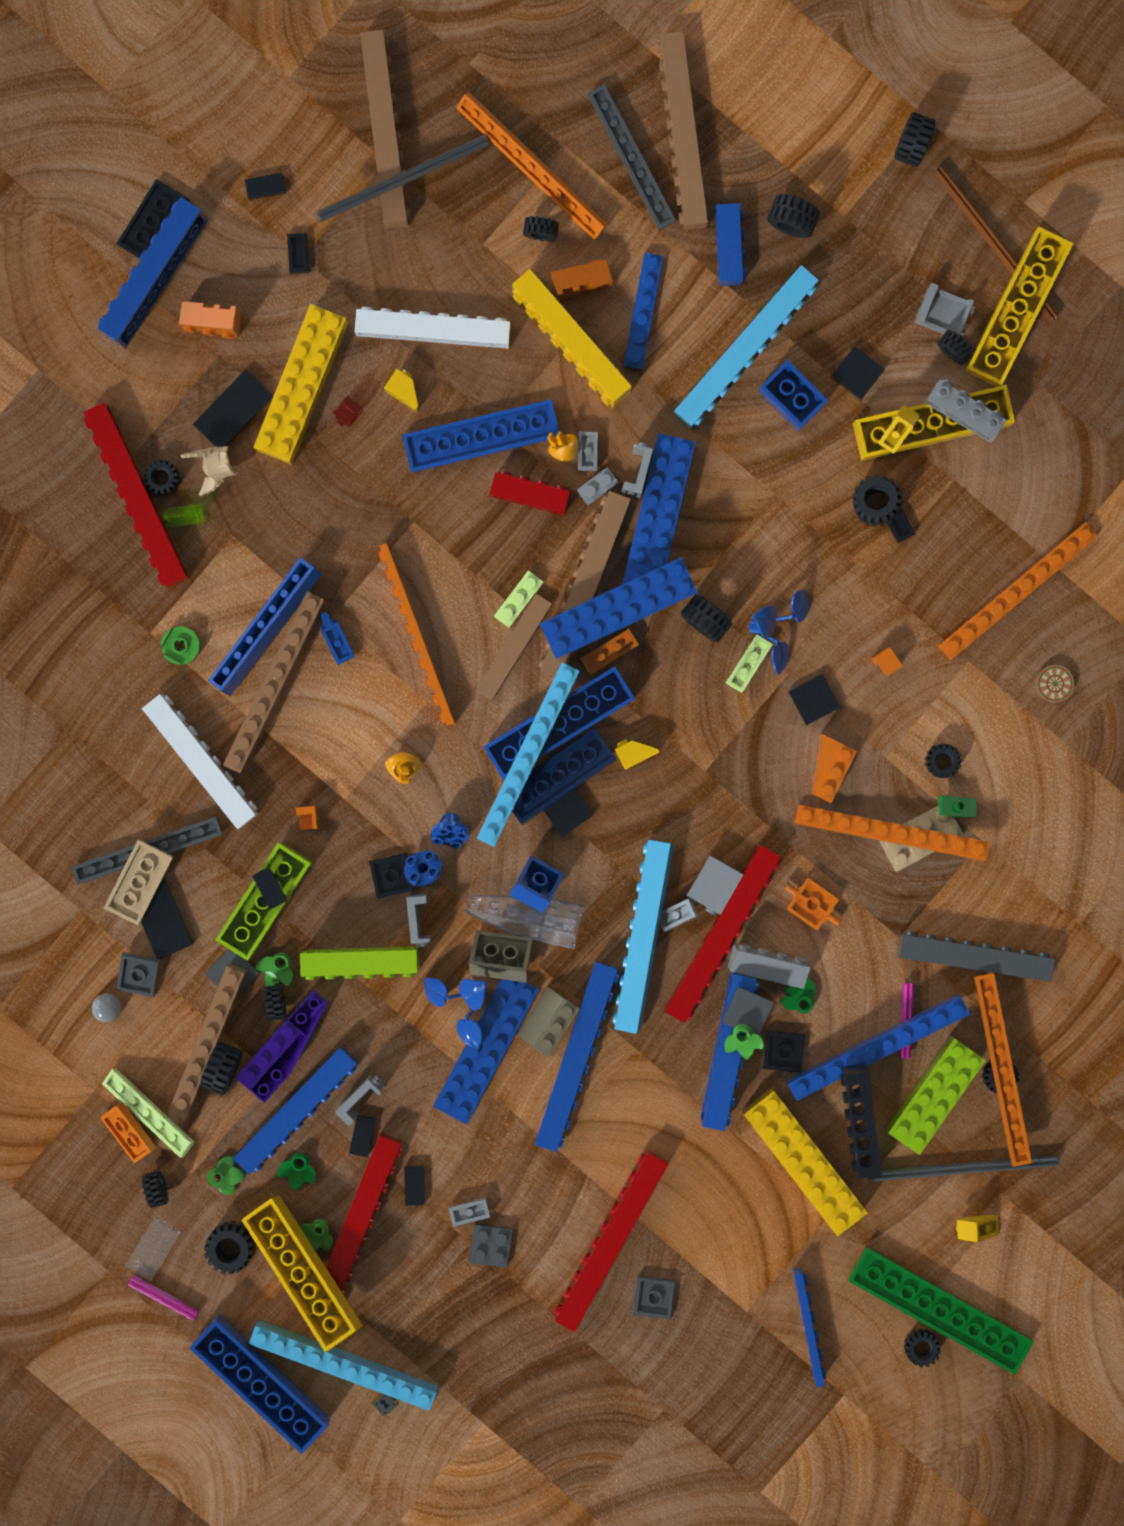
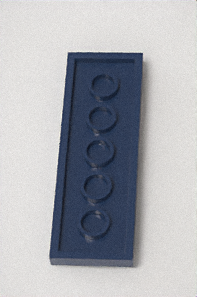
[512,728,617,825]

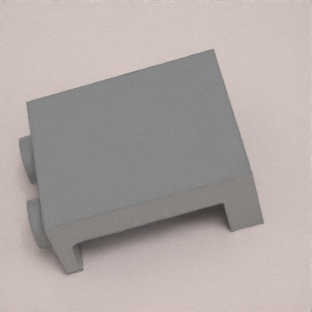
[914,283,975,335]
[621,442,653,499]
[686,855,743,915]
[406,893,433,947]
[335,1074,385,1126]

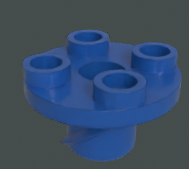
[431,813,470,848]
[404,851,442,887]

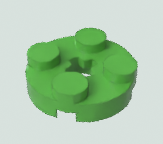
[161,626,200,665]

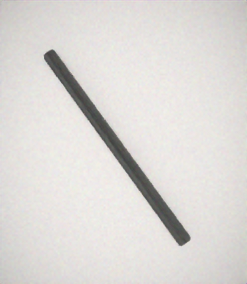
[317,135,489,222]
[868,1155,1059,1182]

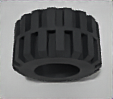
[895,112,936,167]
[767,194,821,238]
[853,475,902,527]
[681,594,733,643]
[200,1042,242,1096]
[204,1221,256,1275]

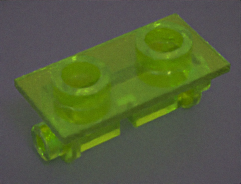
[163,504,205,528]

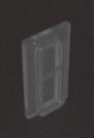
[125,1216,182,1282]

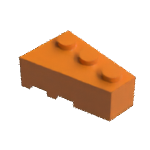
[551,259,613,303]
[179,301,242,339]
[811,734,857,803]

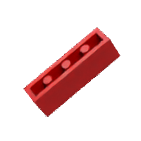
[489,470,570,516]

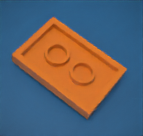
[100,1102,157,1163]

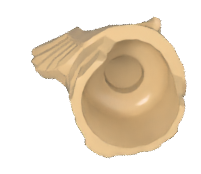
[181,446,238,496]

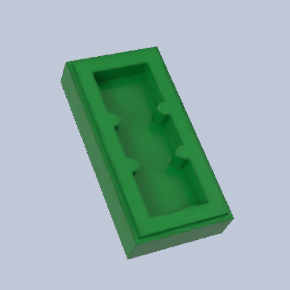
[938,795,976,818]

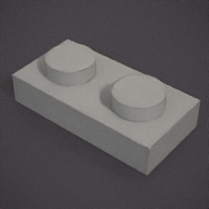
[578,431,598,471]
[577,467,619,506]
[660,899,698,932]
[448,1197,491,1227]

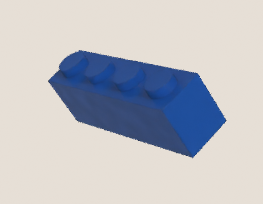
[715,203,746,286]

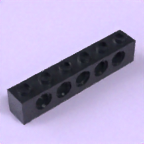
[840,1063,882,1179]

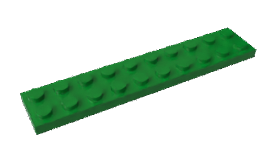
[847,1246,1034,1375]

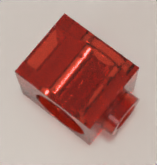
[332,396,364,428]

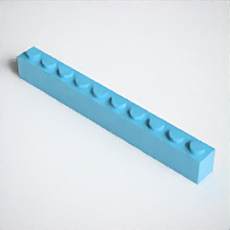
[674,265,818,428]
[477,663,579,847]
[613,840,674,1034]
[249,1320,438,1411]

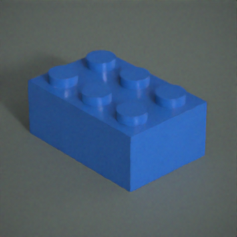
[758,360,828,432]

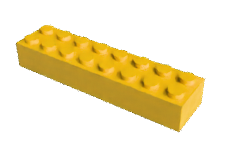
[964,226,1074,387]
[512,269,632,408]
[253,304,348,465]
[853,385,1015,461]
[742,1087,868,1237]
[242,1195,363,1352]

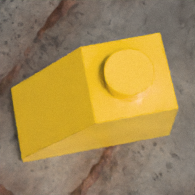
[384,369,419,412]
[878,405,919,453]
[614,739,659,770]
[956,1215,999,1242]

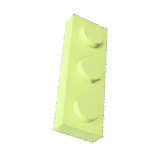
[494,570,544,628]
[726,634,773,693]

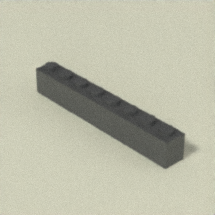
[896,931,1055,982]

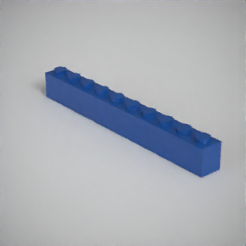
[535,960,620,1152]
[786,994,970,1101]

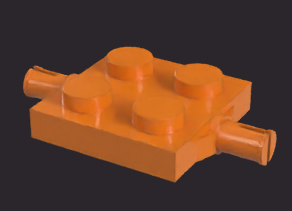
[783,877,842,931]

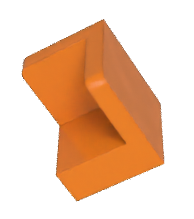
[871,647,903,676]
[296,806,319,830]

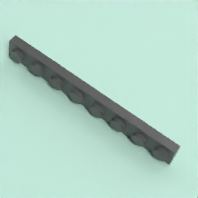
[588,84,676,231]
[71,816,223,885]

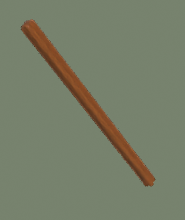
[934,167,1058,322]

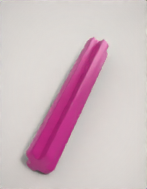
[900,983,914,1059]
[128,1275,198,1320]

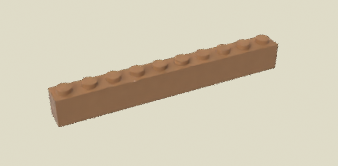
[360,30,411,229]
[656,31,708,230]
[538,491,631,677]
[223,592,327,774]
[155,963,248,1151]

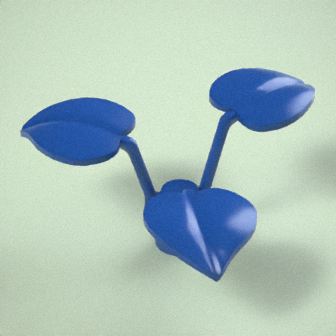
[749,590,809,675]
[423,977,487,1049]

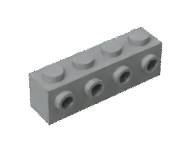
[924,379,1006,443]
[727,944,810,989]

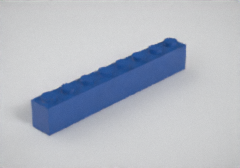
[208,557,322,696]
[233,1046,358,1175]

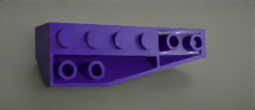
[236,990,328,1103]

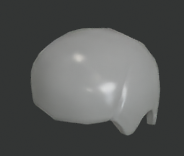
[91,993,122,1022]

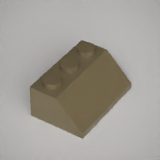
[469,930,533,983]
[517,986,580,1057]

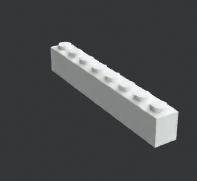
[355,307,511,349]
[142,694,258,829]

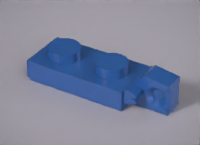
[320,612,355,665]

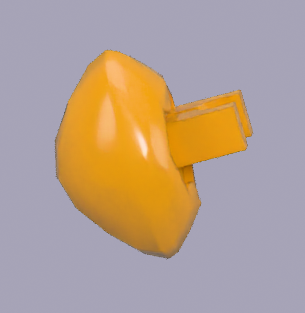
[547,431,579,462]
[385,752,421,784]

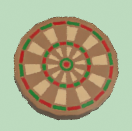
[1035,665,1074,703]

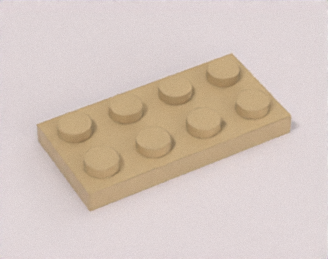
[879,805,964,872]
[104,839,174,925]

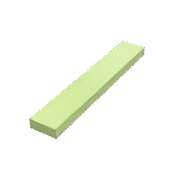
[102,1068,194,1158]

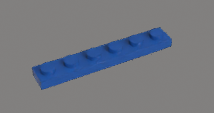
[623,253,663,371]
[793,1268,827,1387]

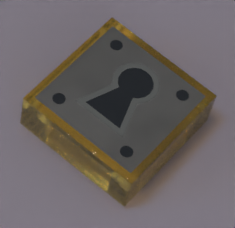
[372,1393,399,1418]

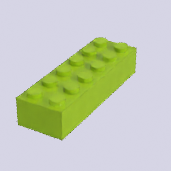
[215,842,313,961]
[300,946,420,980]
[885,1036,986,1155]

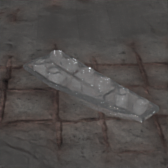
[464,895,584,949]

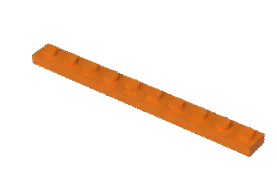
[456,92,608,240]
[938,522,1098,660]
[378,543,455,726]
[795,804,989,861]
[974,973,1032,1167]

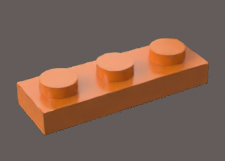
[580,629,639,675]

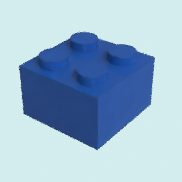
[509,856,564,913]

